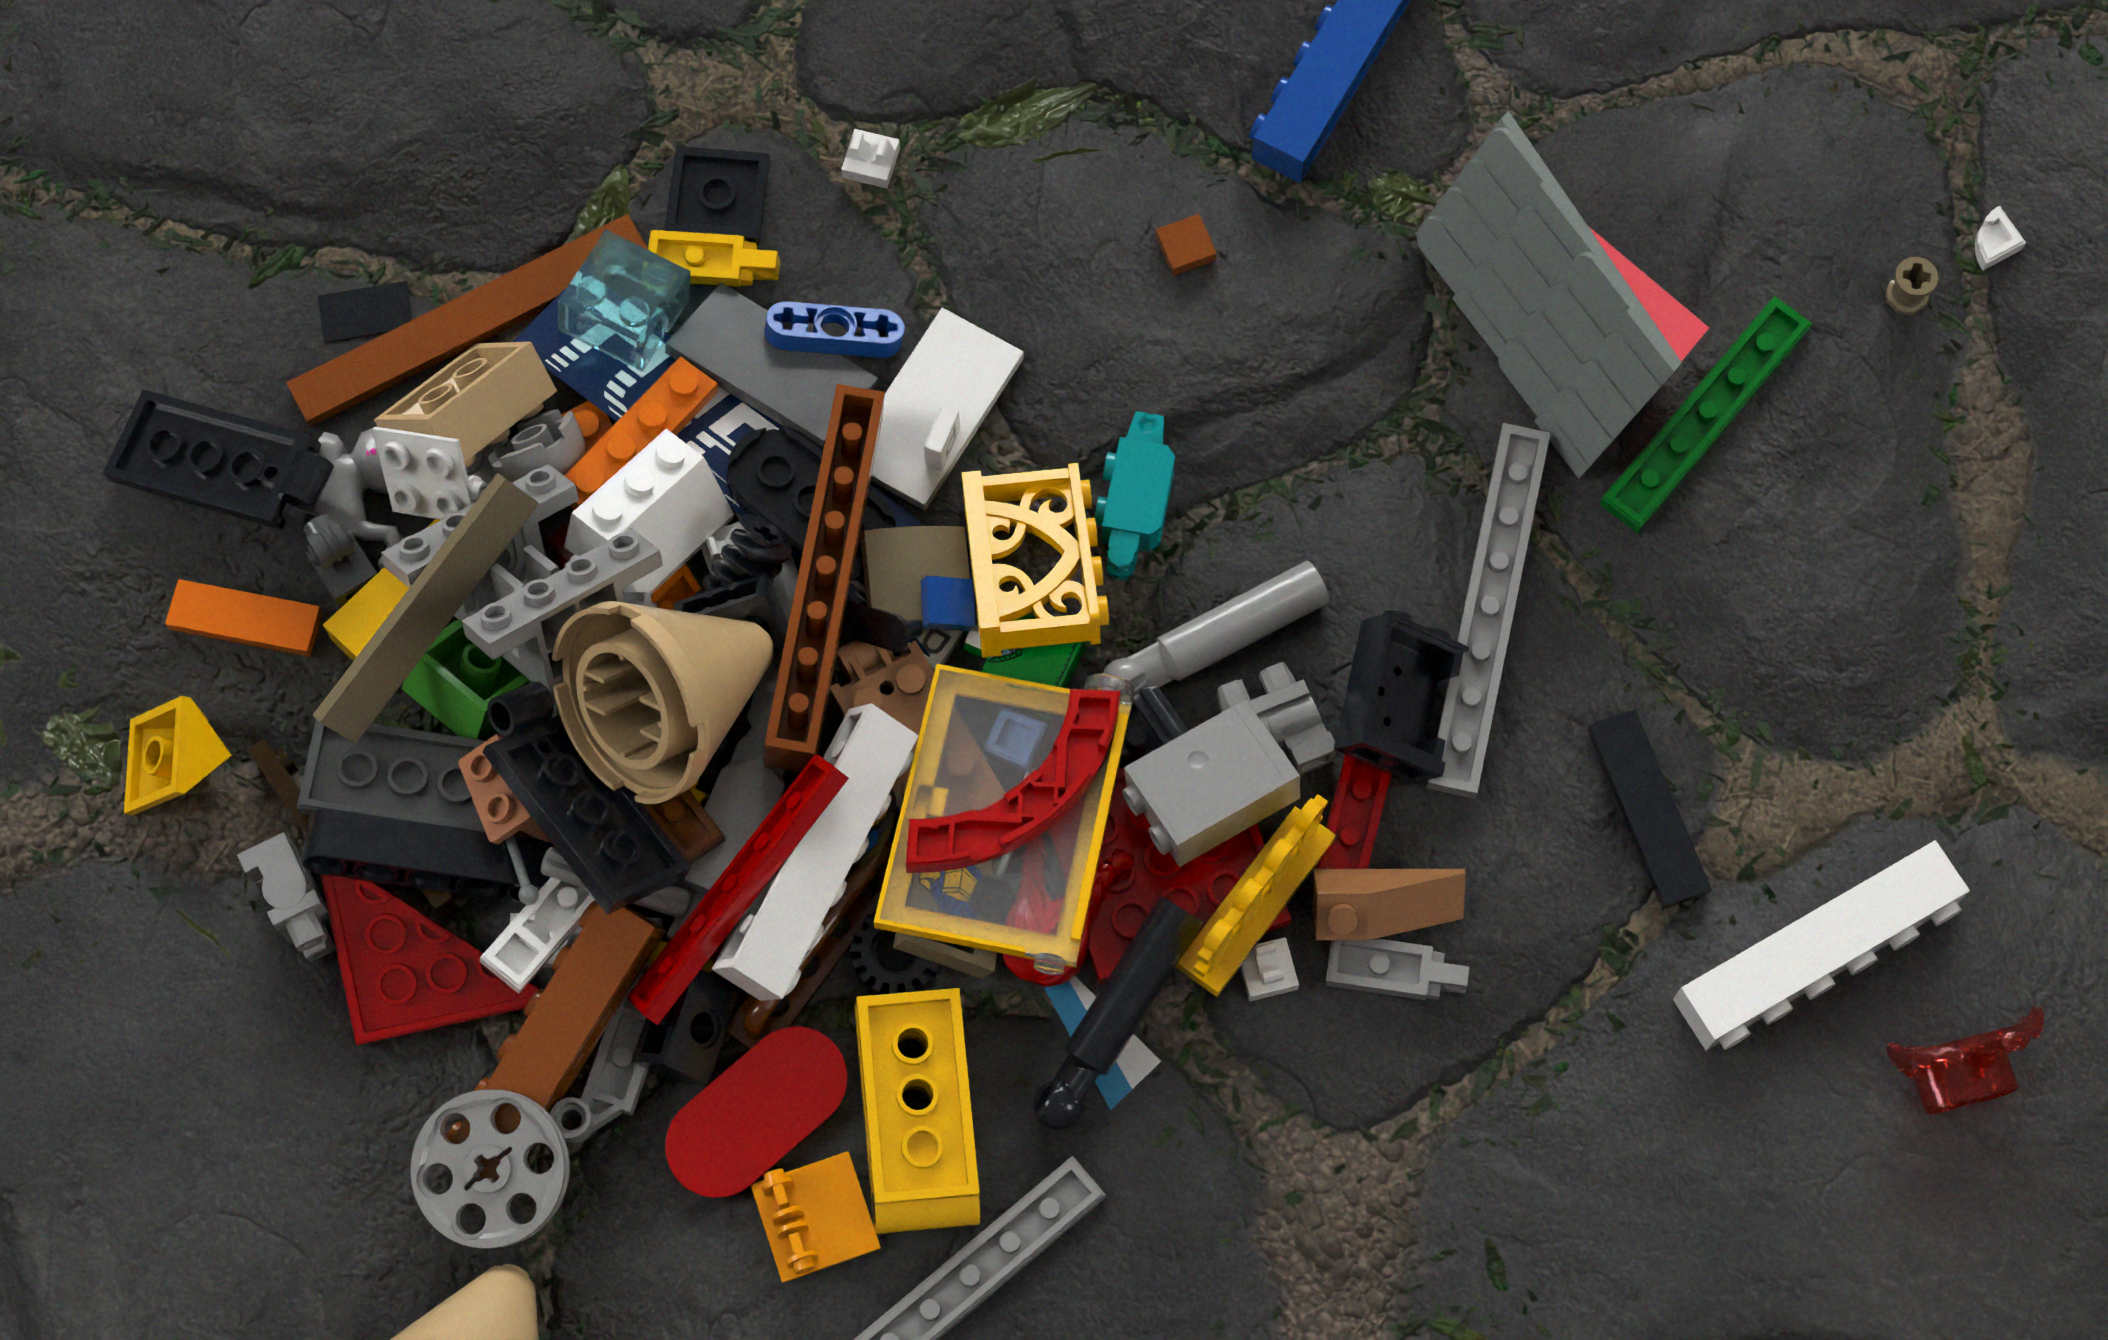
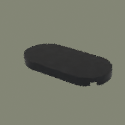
[727,427,896,581]

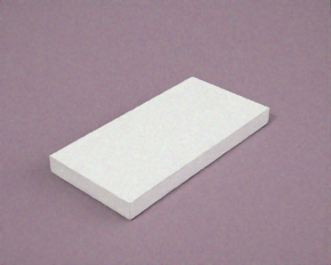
[871,308,1024,511]

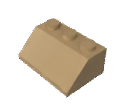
[374,342,557,468]

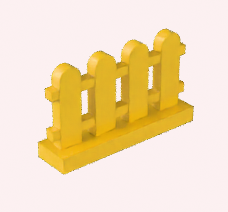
[1176,794,1336,997]

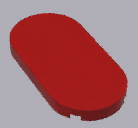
[665,1026,847,1198]

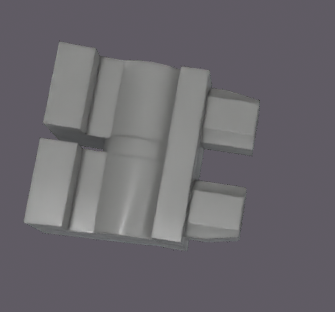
[1217,662,1338,775]
[237,832,336,962]

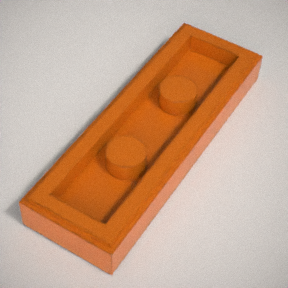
[165,579,323,657]

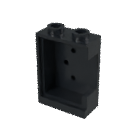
[1334,610,1469,783]

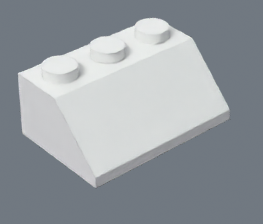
[564,429,734,595]

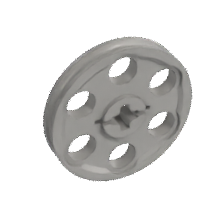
[411,1090,570,1248]

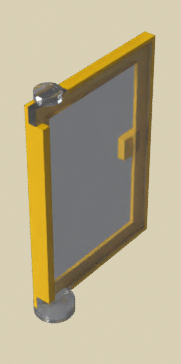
[873,664,1135,975]

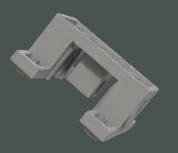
[381,464,663,698]

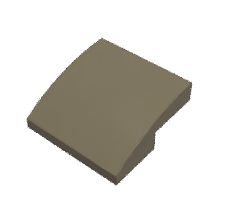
[860,526,970,624]

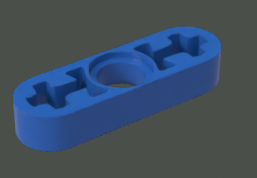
[764,301,905,358]

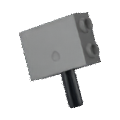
[1122,686,1301,867]

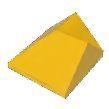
[124,696,232,816]

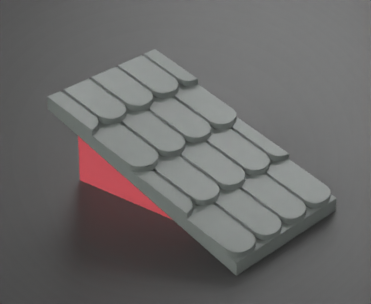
[1415,111,1709,478]

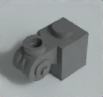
[303,514,377,608]

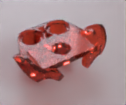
[1887,1006,2044,1115]

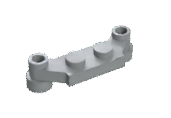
[550,970,648,1143]

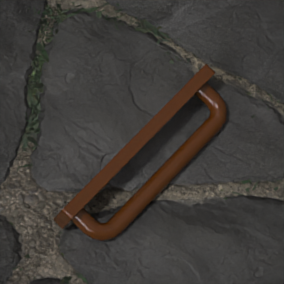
[726,839,893,1050]

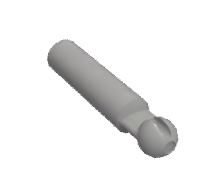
[1100,561,1330,706]

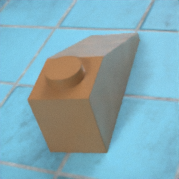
[1312,869,1466,940]

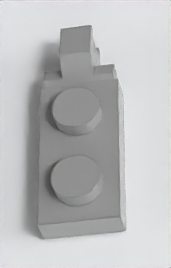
[1325,938,1470,1000]

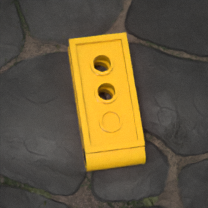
[854,988,980,1234]

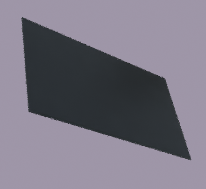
[318,281,412,342]

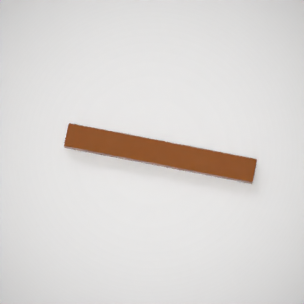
[286,214,648,427]

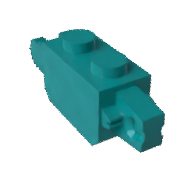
[1095,411,1175,582]

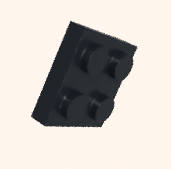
[664,146,771,246]

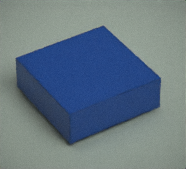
[921,576,975,631]

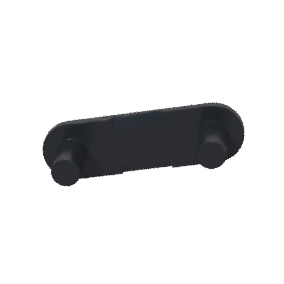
[841,599,923,652]

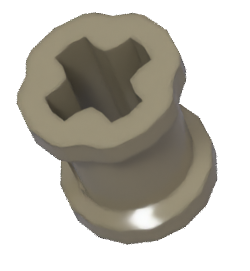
[1885,257,1939,315]

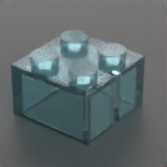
[558,229,691,372]

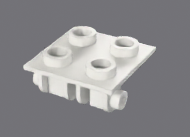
[372,427,488,520]

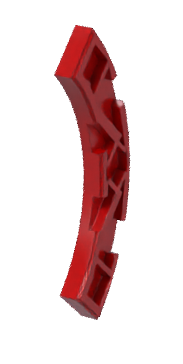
[905,689,1121,873]

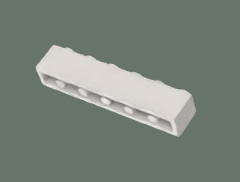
[711,703,918,1001]
[1673,840,1970,1051]

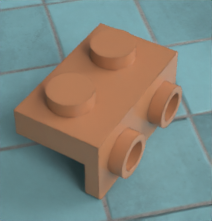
[458,734,550,845]

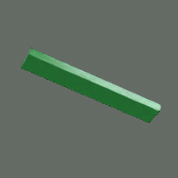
[1599,296,1813,534]

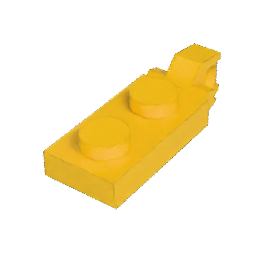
[645,230,780,287]

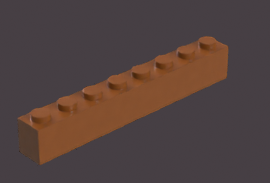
[764,383,885,773]

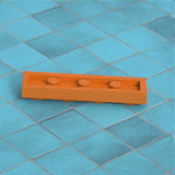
[564,356,718,510]

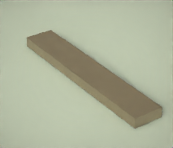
[313,473,540,744]

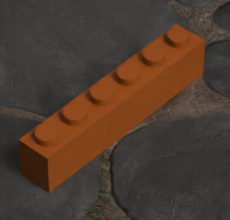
[442,900,666,1184]

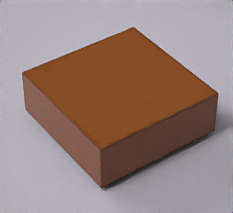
[1155,214,1217,276]

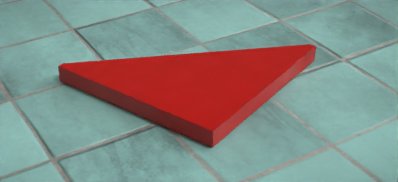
[321,874,540,1045]

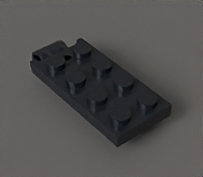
[103,390,334,530]
[482,682,691,915]

